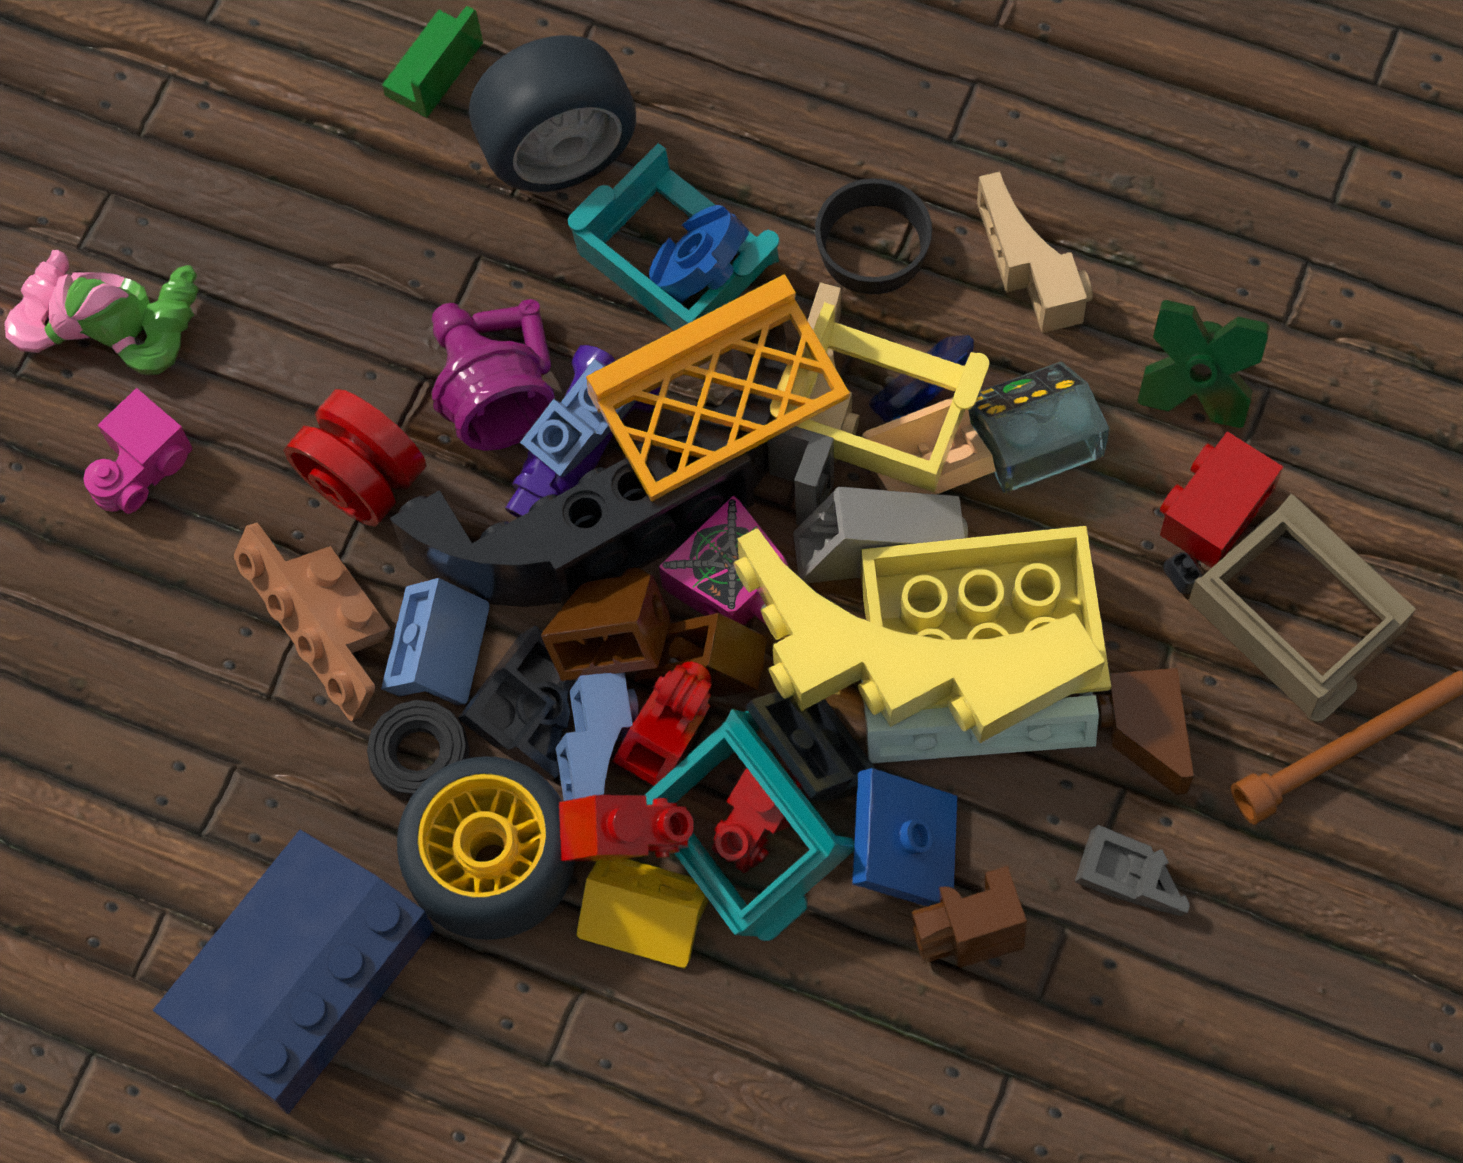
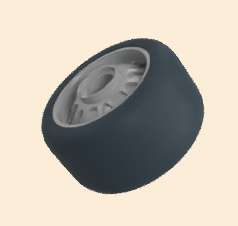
[469,35,636,192]

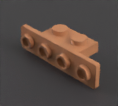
[234,523,390,721]

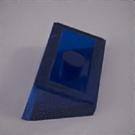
[869,335,974,423]

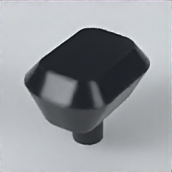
[1163,552,1205,594]

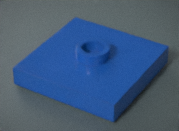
[852,768,957,907]

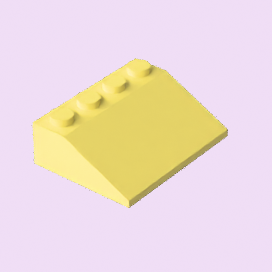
[860,526,1111,713]

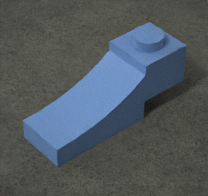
[556,672,638,801]

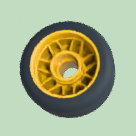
[397,756,575,940]

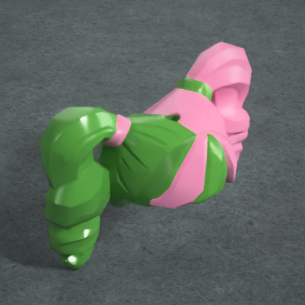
[5,250,199,375]

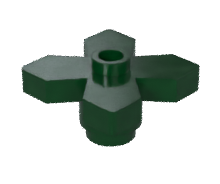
[1137,300,1270,428]

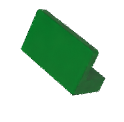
[382,6,483,118]

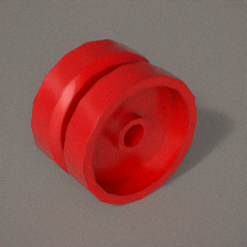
[283,389,427,527]

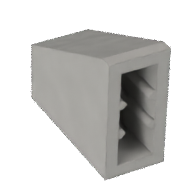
[793,487,968,583]

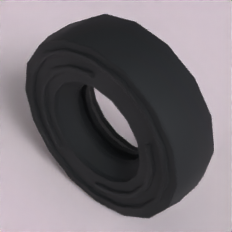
[367,700,470,801]

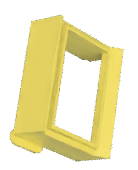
[770,302,989,493]

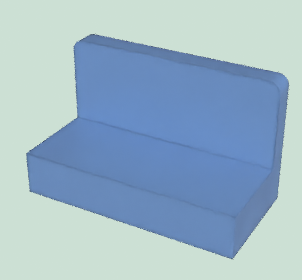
[381,578,489,705]

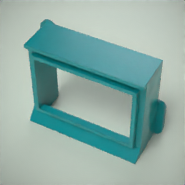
[568,143,779,331]
[644,709,855,941]

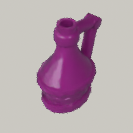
[432,299,555,451]

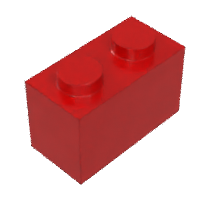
[1159,431,1283,568]

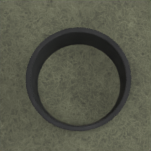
[815,179,932,294]

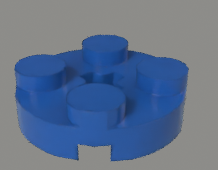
[649,205,749,304]

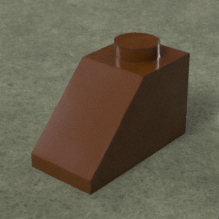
[634,613,768,697]
[1096,668,1194,795]

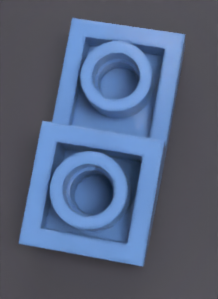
[520,359,636,477]

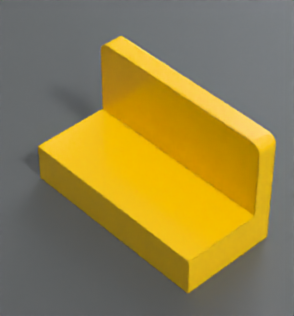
[577,859,709,968]

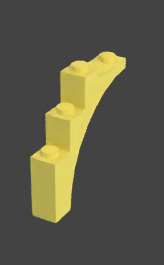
[734,528,1105,743]

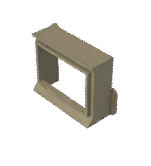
[1189,493,1416,723]

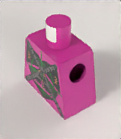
[659,496,788,627]

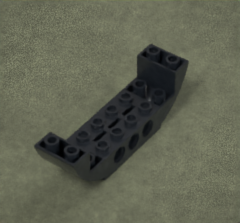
[390,323,787,607]

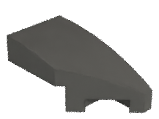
[1075,825,1190,916]

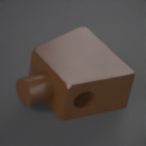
[541,568,670,681]

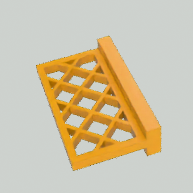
[586,274,850,502]

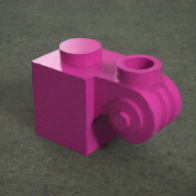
[83,388,193,514]

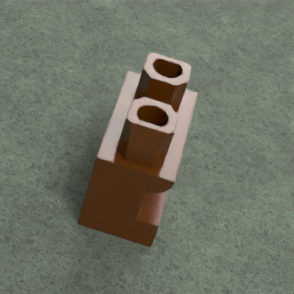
[912,866,1027,968]

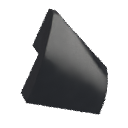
[457,625,575,781]

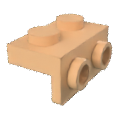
[862,397,995,494]

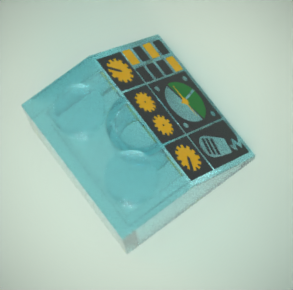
[968,361,1110,494]

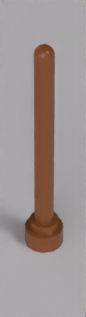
[1231,671,1463,825]

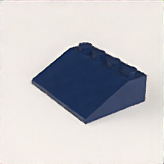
[152,829,434,1115]

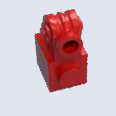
[612,662,712,786]
[711,747,810,873]
[559,795,694,861]

